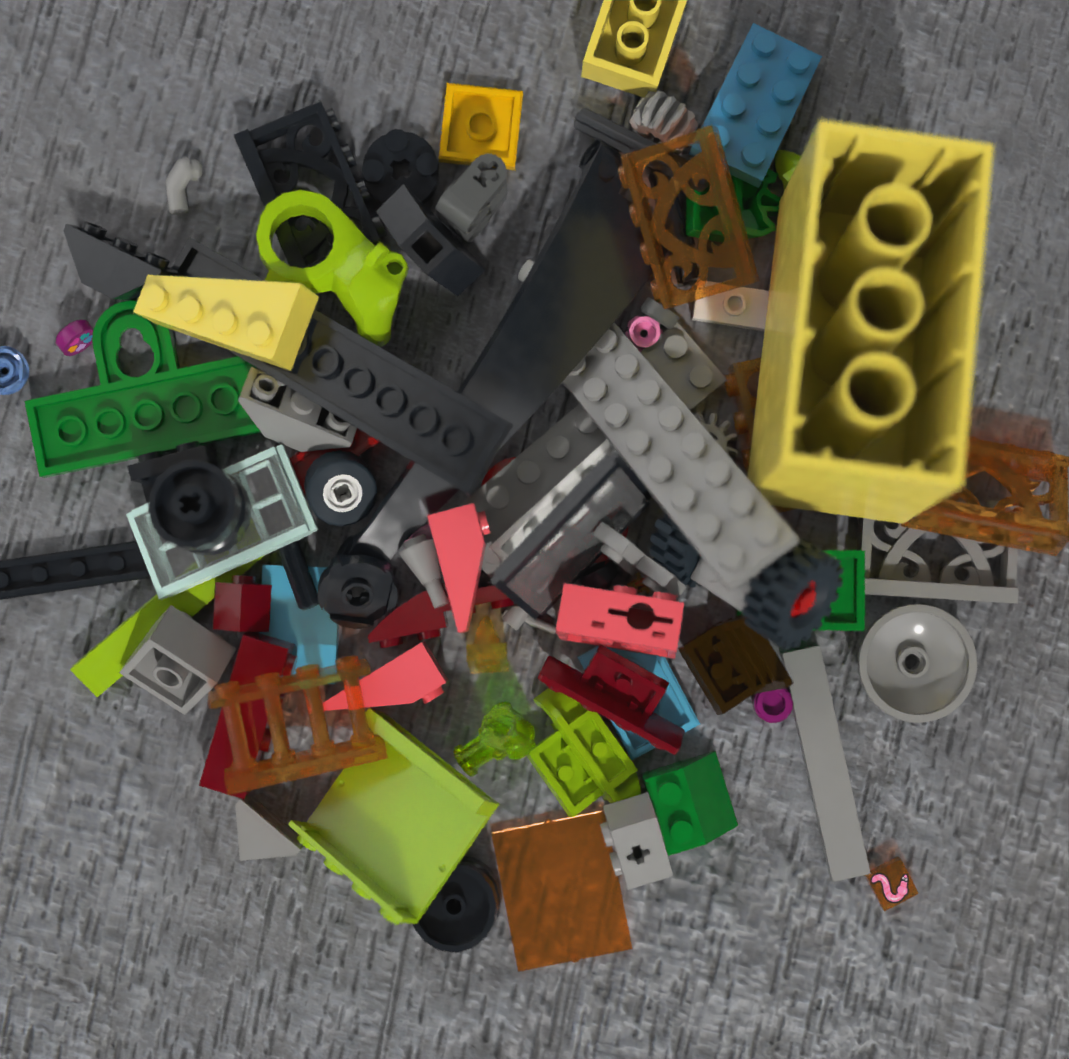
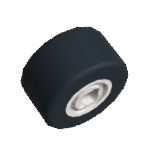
[304,450,378,526]

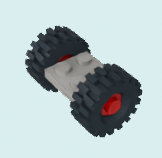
[650,509,843,649]

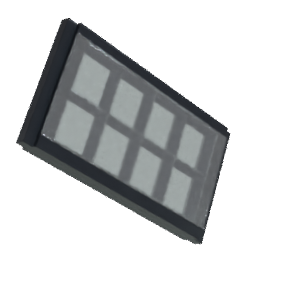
[490,451,652,619]

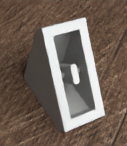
[235,794,303,861]

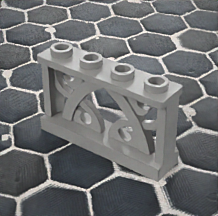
[856,498,1022,604]

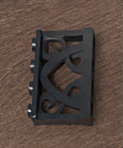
[234,100,387,269]

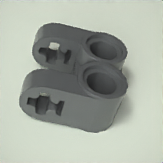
[435,154,508,244]

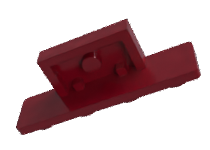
[537,644,685,755]

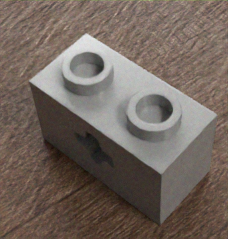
[600,792,673,890]

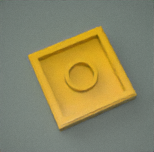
[438,83,523,170]

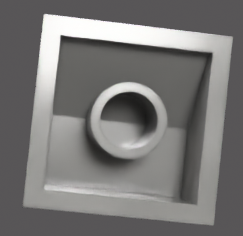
[119,605,237,715]

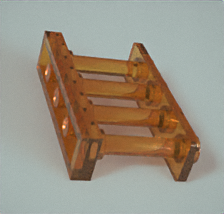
[208,655,388,795]

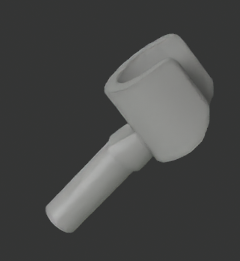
[501,604,556,635]

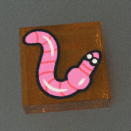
[864,856,919,912]

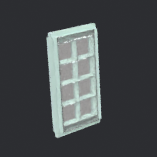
[126,444,319,600]

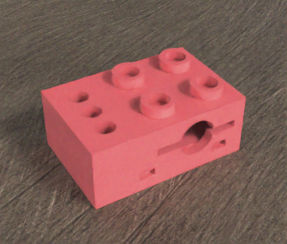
[556,583,684,659]

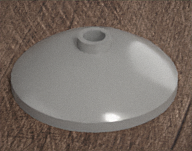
[857,604,977,723]

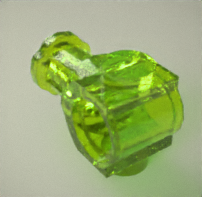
[453,701,536,777]

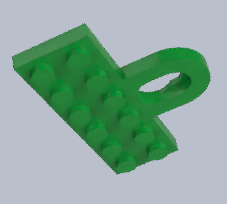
[24,301,261,478]

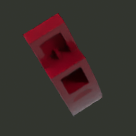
[368,582,515,648]

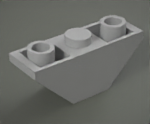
[238,367,357,452]

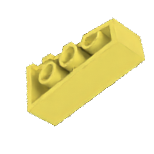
[134,275,319,371]

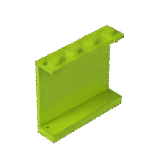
[288,708,499,925]

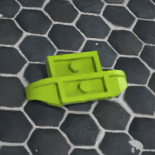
[525,688,641,818]

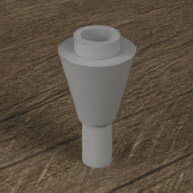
[399,534,449,609]

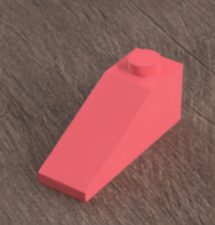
[427,503,491,633]
[320,641,448,711]

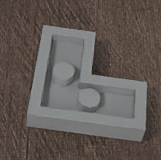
[593,522,686,599]

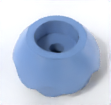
[0,346,30,395]

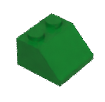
[641,751,738,856]

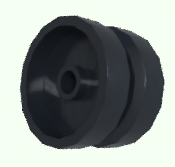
[148,460,252,555]
[413,856,502,953]

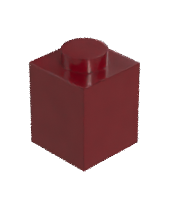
[213,575,272,632]

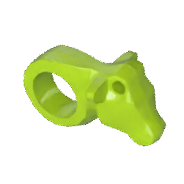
[256,190,409,347]

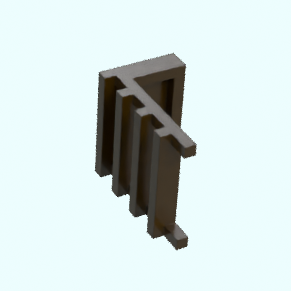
[677,615,794,715]

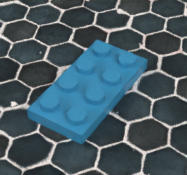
[689,23,822,188]

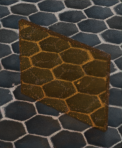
[491,810,632,972]

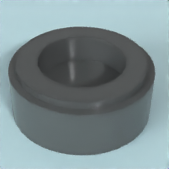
[640,297,679,330]

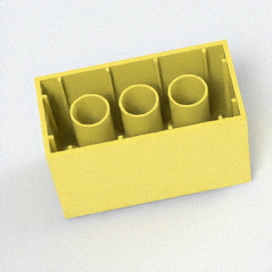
[748,120,994,524]

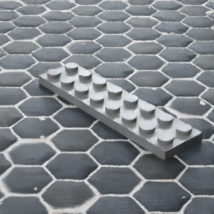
[458,322,727,579]
[562,322,799,592]

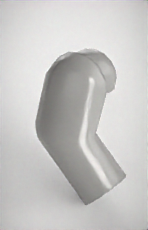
[165,157,202,214]

